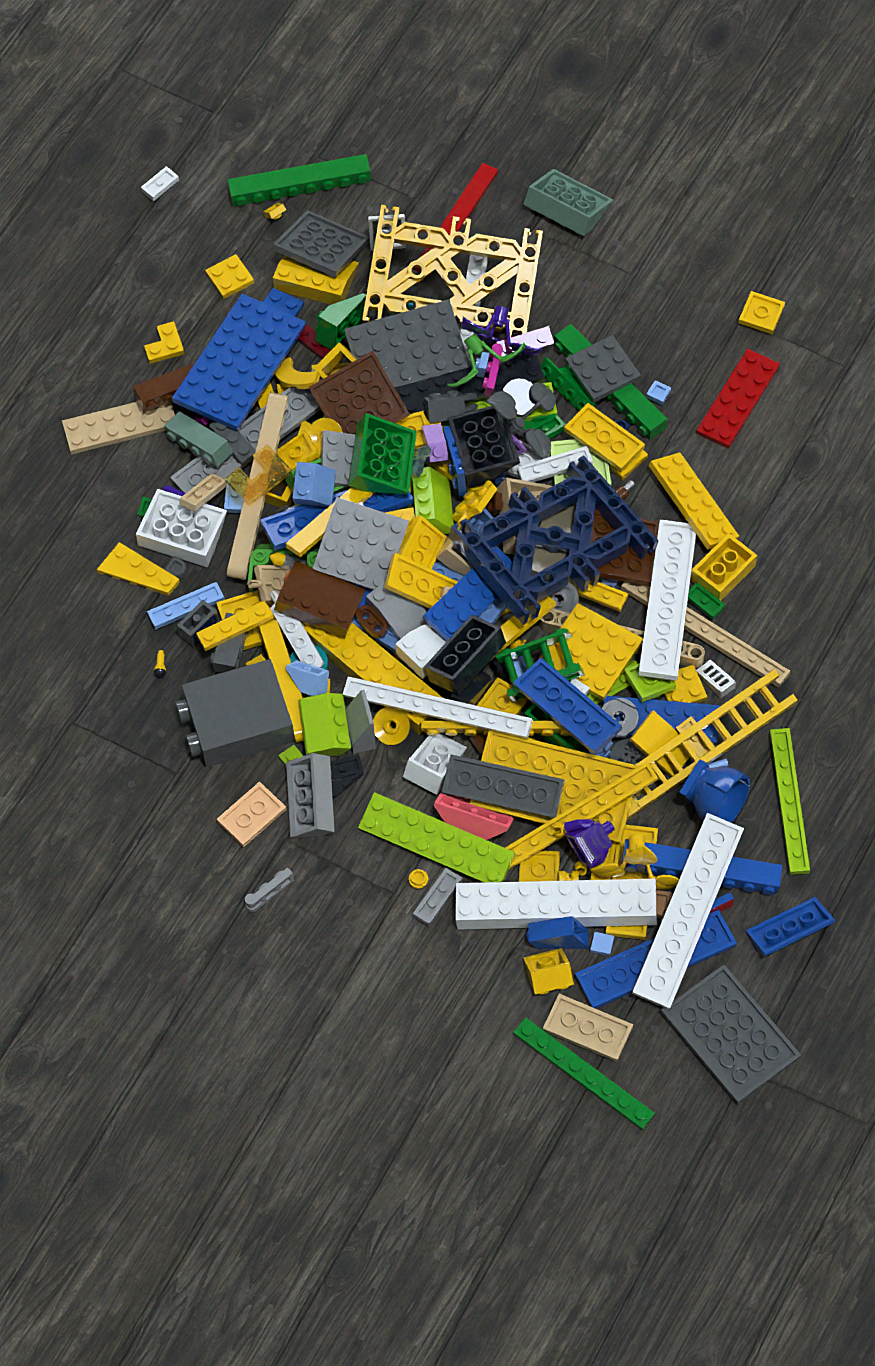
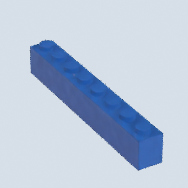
[621,839,782,895]

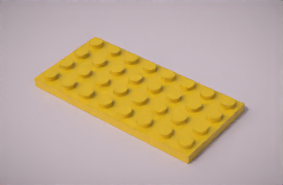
[470,730,639,843]

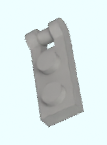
[245,868,294,912]

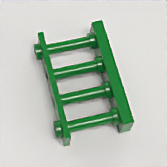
[495,628,585,702]

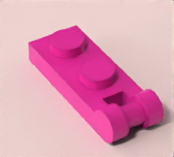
[482,343,503,397]

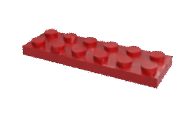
[696,348,780,449]

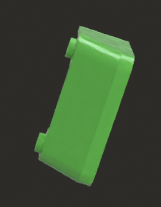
[248,544,320,592]

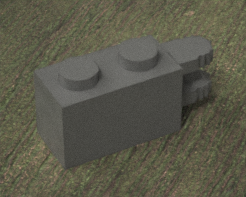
[424,390,478,423]

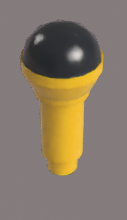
[153,650,166,677]

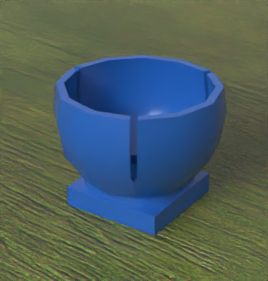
[679,759,751,823]

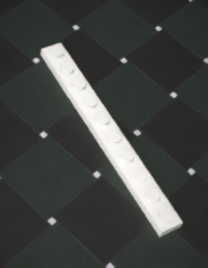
[343,677,533,739]

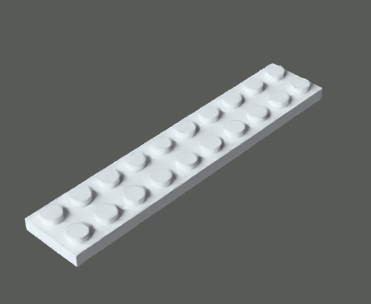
[639,520,696,681]
[632,813,744,1009]

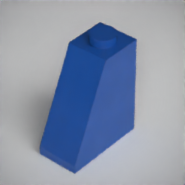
[526,916,588,949]

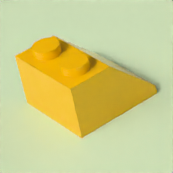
[523,948,574,994]

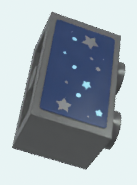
[177,600,219,646]

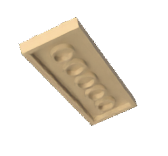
[62,402,175,455]

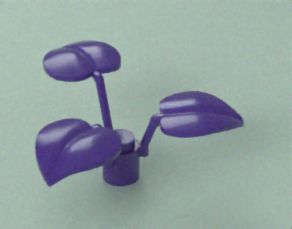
[461,306,543,356]

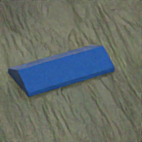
[746,897,835,956]

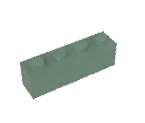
[164,411,233,467]

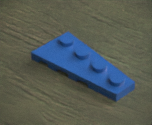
[443,426,466,496]

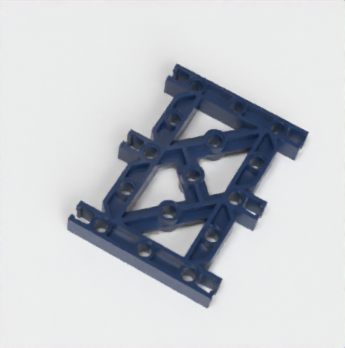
[448,455,659,625]

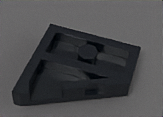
[330,755,364,799]

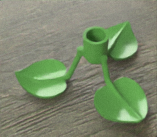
[447,333,526,388]

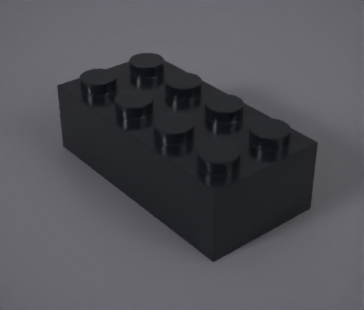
[424,615,506,695]

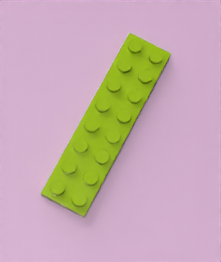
[358,792,516,883]

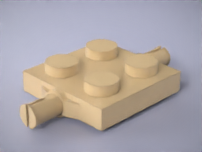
[247,565,290,603]

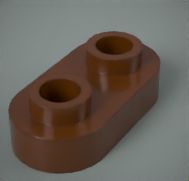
[356,605,388,638]

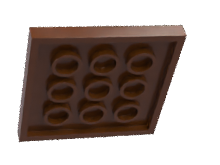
[309,351,410,435]
[590,510,660,587]

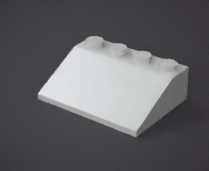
[136,489,227,567]

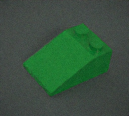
[315,293,366,350]

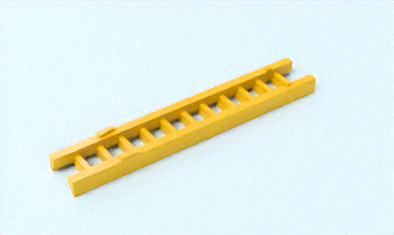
[627,669,798,820]

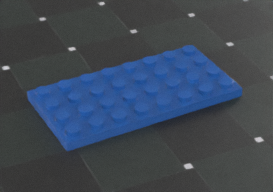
[172,294,306,431]

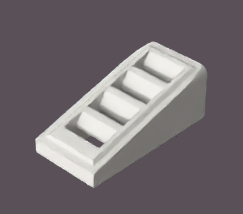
[696,660,736,699]

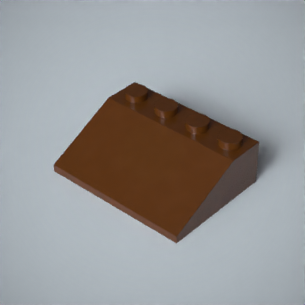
[274,561,366,639]

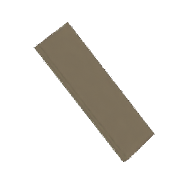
[531,502,576,575]

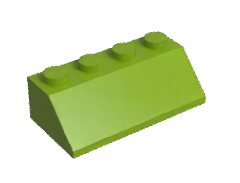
[412,467,454,534]

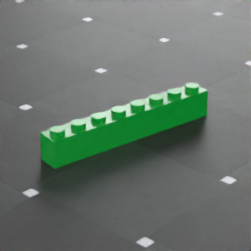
[228,154,371,207]
[554,324,667,440]

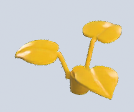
[590,835,679,890]

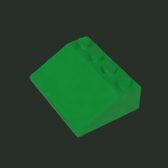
[348,413,417,494]

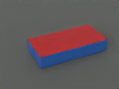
[709,893,734,914]

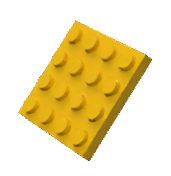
[539,603,643,701]

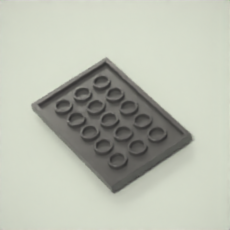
[344,299,470,387]
[661,965,801,1105]

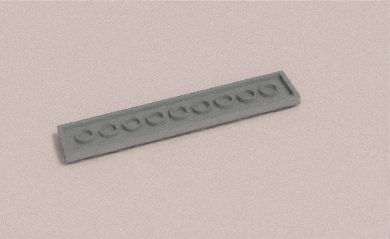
[170,369,323,493]

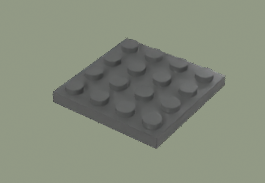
[272,210,369,277]

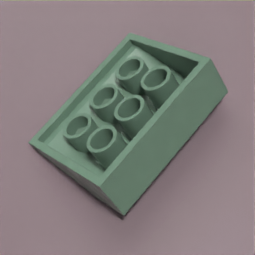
[524,169,613,236]

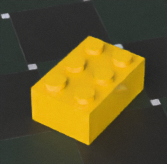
[690,533,757,601]

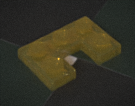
[225,444,292,507]

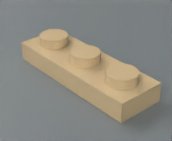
[179,473,227,512]

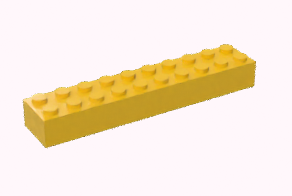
[301,621,443,735]

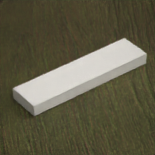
[517,446,593,482]

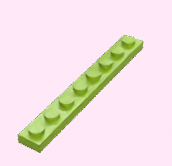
[770,728,810,875]

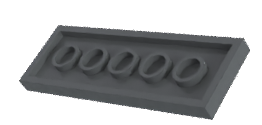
[442,754,565,818]

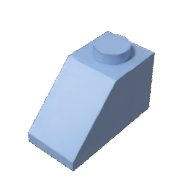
[286,660,329,697]

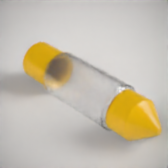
[270,552,308,571]

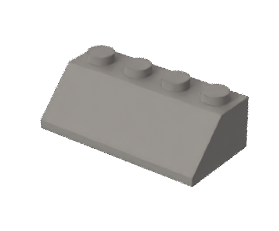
[286,753,334,838]

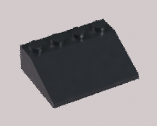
[448,406,520,488]

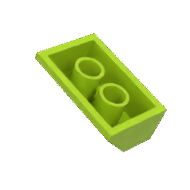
[298,693,351,756]

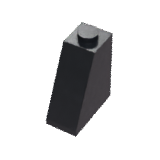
[451,672,492,706]

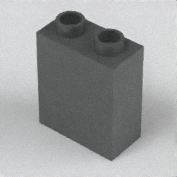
[175,659,295,768]

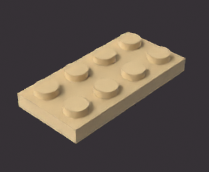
[543,994,633,1062]

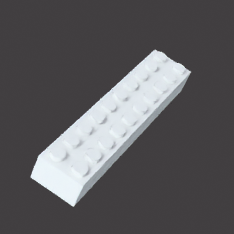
[456,879,657,929]

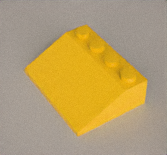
[273,255,359,305]

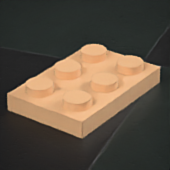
[217,782,287,848]

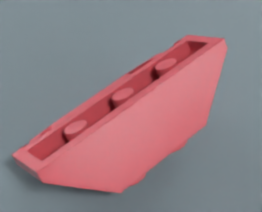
[434,793,514,840]

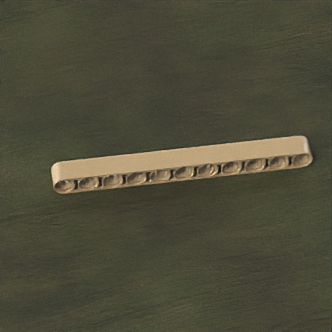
[227,392,289,580]

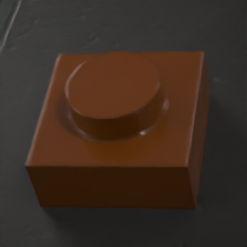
[486,492,503,516]

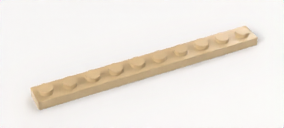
[621,582,790,688]

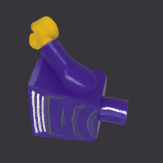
[552,819,615,876]

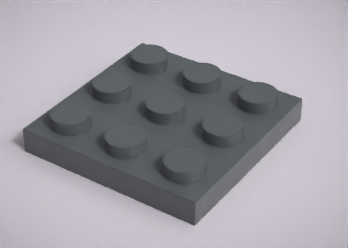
[565,335,641,403]

